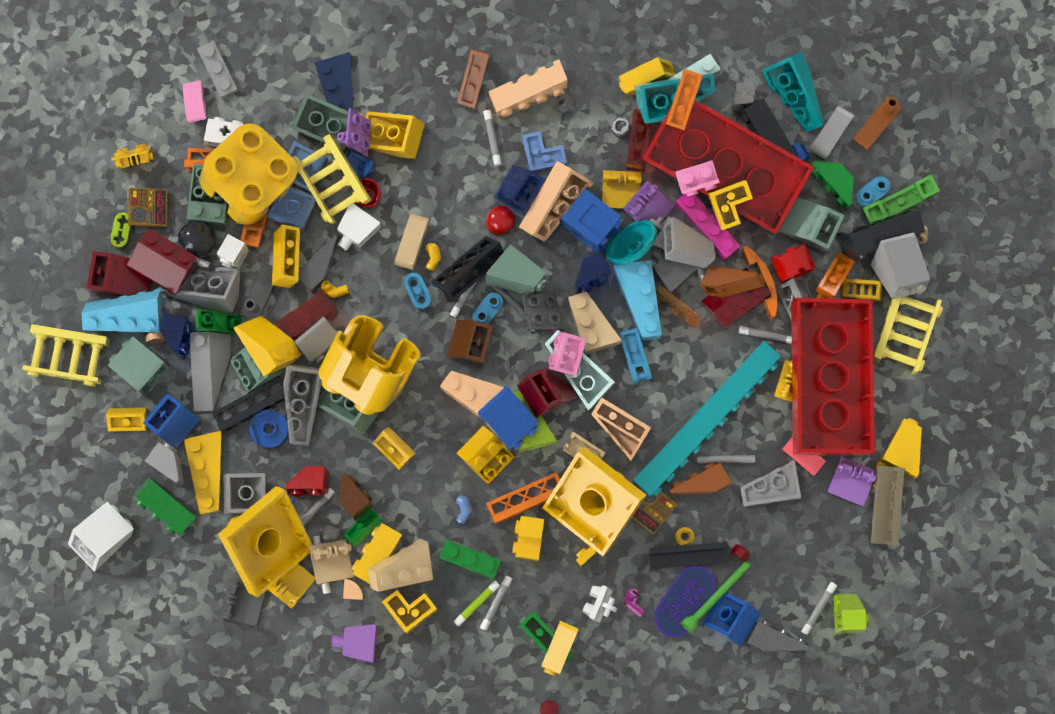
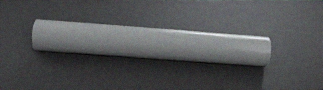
[697,455,755,464]

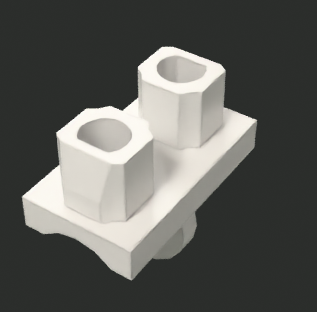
[583,585,617,623]

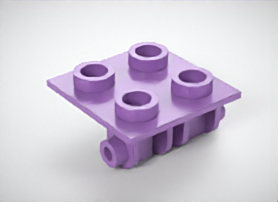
[337,108,371,157]
[623,181,674,221]
[828,456,877,507]

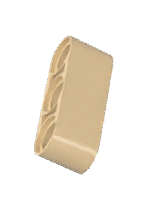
[394,213,429,270]

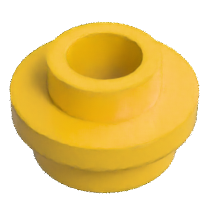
[675,527,695,546]

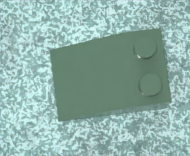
[291,93,349,151]
[317,387,379,436]

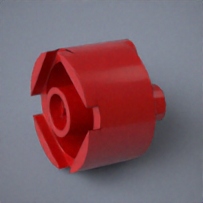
[771,244,816,284]

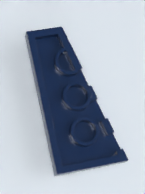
[315,52,354,111]

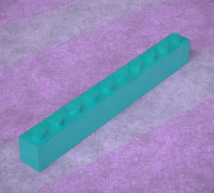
[632,341,781,498]

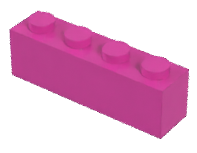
[675,193,740,263]

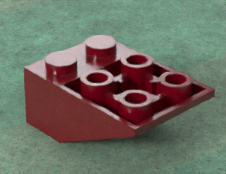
[86,251,150,297]
[517,368,580,418]

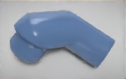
[456,495,472,525]

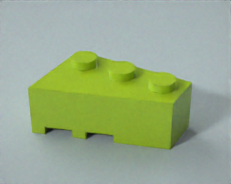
[513,390,557,452]
[833,593,869,633]

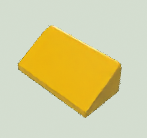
[106,408,147,431]
[372,427,416,470]

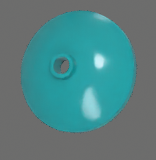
[606,220,657,265]

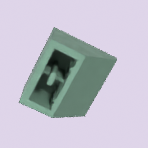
[230,347,285,393]

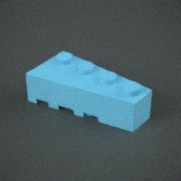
[613,260,662,341]
[82,288,163,333]

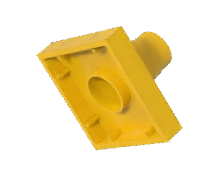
[542,447,646,556]
[218,486,312,597]

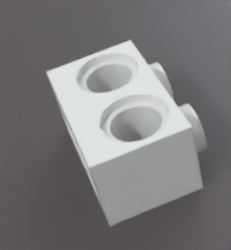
[217,234,249,269]

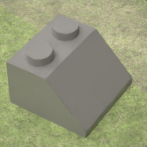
[294,317,337,365]
[145,442,184,487]
[224,473,266,514]

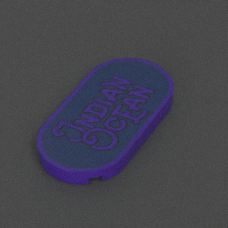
[655,566,716,637]

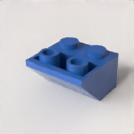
[143,393,200,449]

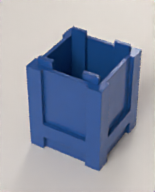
[561,189,622,253]

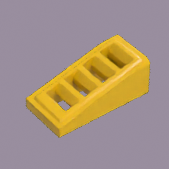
[842,279,883,302]

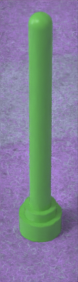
[681,561,751,633]

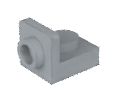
[734,81,757,105]

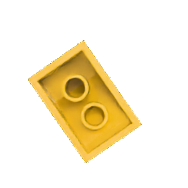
[365,111,425,159]
[234,316,302,377]

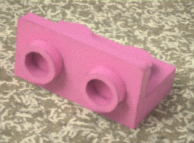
[675,161,720,197]
[548,332,587,376]

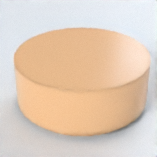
[145,332,165,345]

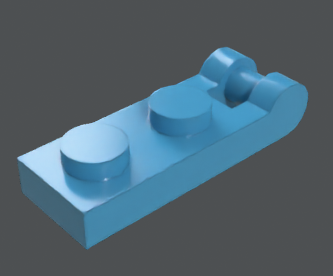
[619,328,652,385]

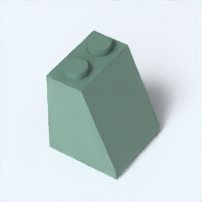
[485,244,547,294]
[108,337,170,397]

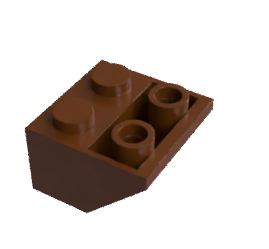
[447,320,494,366]
[339,472,373,521]

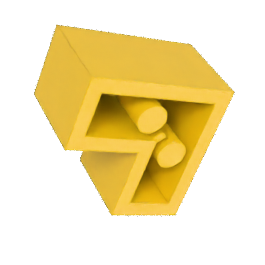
[708,180,753,230]
[512,516,544,561]
[382,590,438,634]

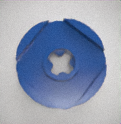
[250,409,289,449]

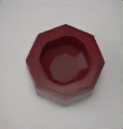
[731,544,750,562]
[540,700,559,714]

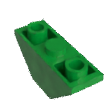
[811,161,854,210]
[196,309,241,334]

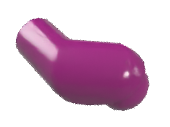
[625,588,645,618]

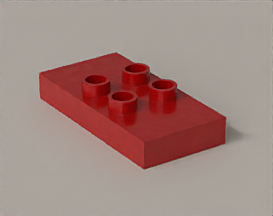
[642,100,814,234]
[791,298,875,456]

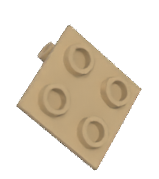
[309,539,354,584]

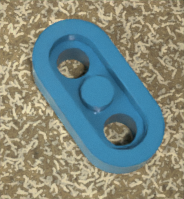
[856,176,891,207]
[404,273,431,310]
[472,293,503,324]

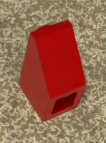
[285,466,329,497]

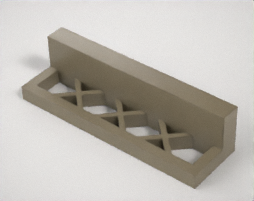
[871,465,905,546]

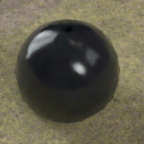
[178,221,216,258]

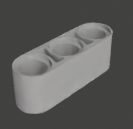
[810,105,854,160]

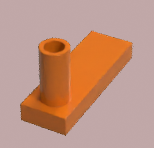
[666,69,703,130]
[816,252,855,299]

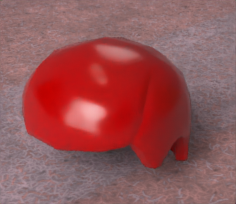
[355,178,382,209]
[485,205,515,236]

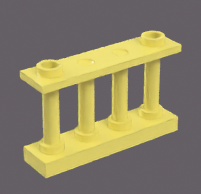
[292,134,372,224]
[873,297,943,375]
[22,324,110,387]

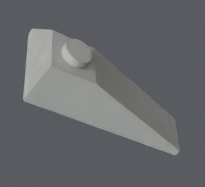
[158,267,240,313]
[190,332,232,412]
[283,364,322,446]

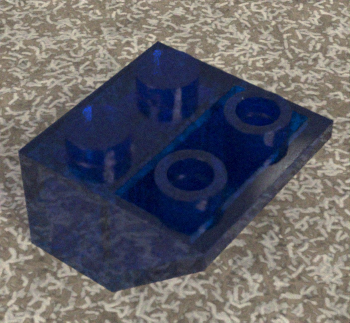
[494,165,546,216]
[575,251,611,295]
[160,313,194,361]

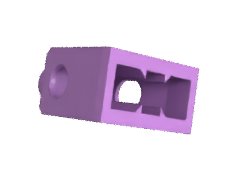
[332,625,377,663]

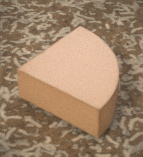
[343,579,363,600]

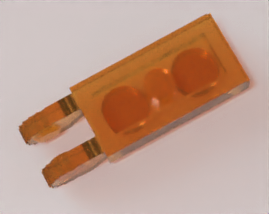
[656,285,700,327]

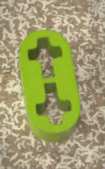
[110,212,132,249]

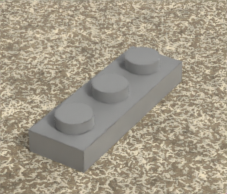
[197,41,238,99]

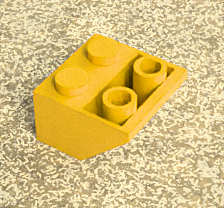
[457,426,514,484]

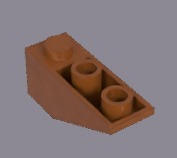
[700,266,764,298]
[669,462,732,495]

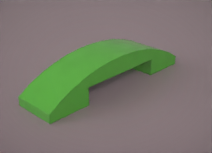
[863,174,940,223]

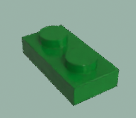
[343,508,383,547]

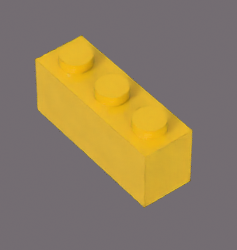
[272,224,300,288]
[352,523,403,584]

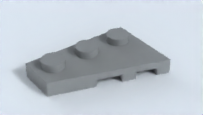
[740,460,801,507]

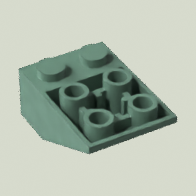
[186,164,229,228]
[778,198,845,254]

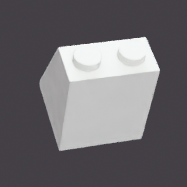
[68,502,134,572]

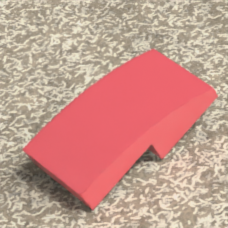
[782,436,826,476]

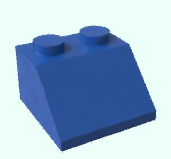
[703,592,761,646]

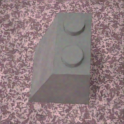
[871,232,930,300]

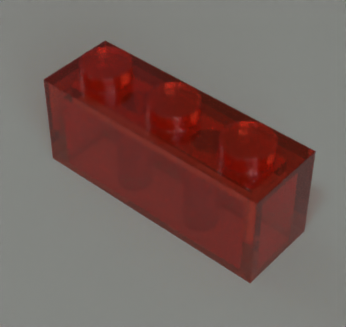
[626,109,651,172]
[275,291,336,343]

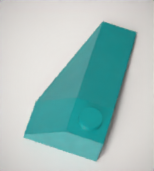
[762,51,824,132]
[635,73,716,124]

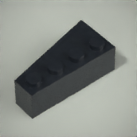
[737,98,798,158]
[837,209,926,259]

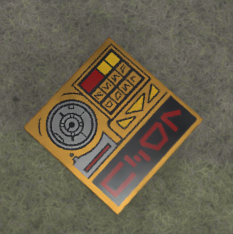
[128,188,167,228]
[632,489,678,535]

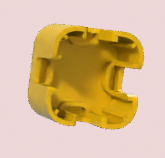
[200,124,297,225]
[318,315,420,415]

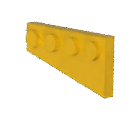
[184,431,222,515]

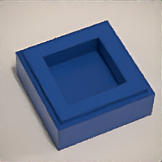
[791,142,811,162]

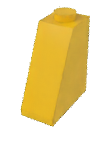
[619,57,676,95]
[880,418,922,479]
[541,621,579,676]

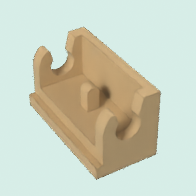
[563,432,605,460]

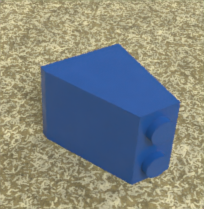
[478,386,539,451]

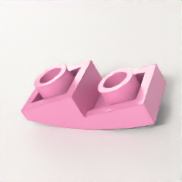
[183,80,206,123]

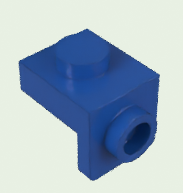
[346,150,374,178]

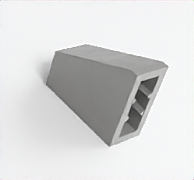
[663,217,716,268]

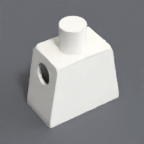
[337,204,382,251]

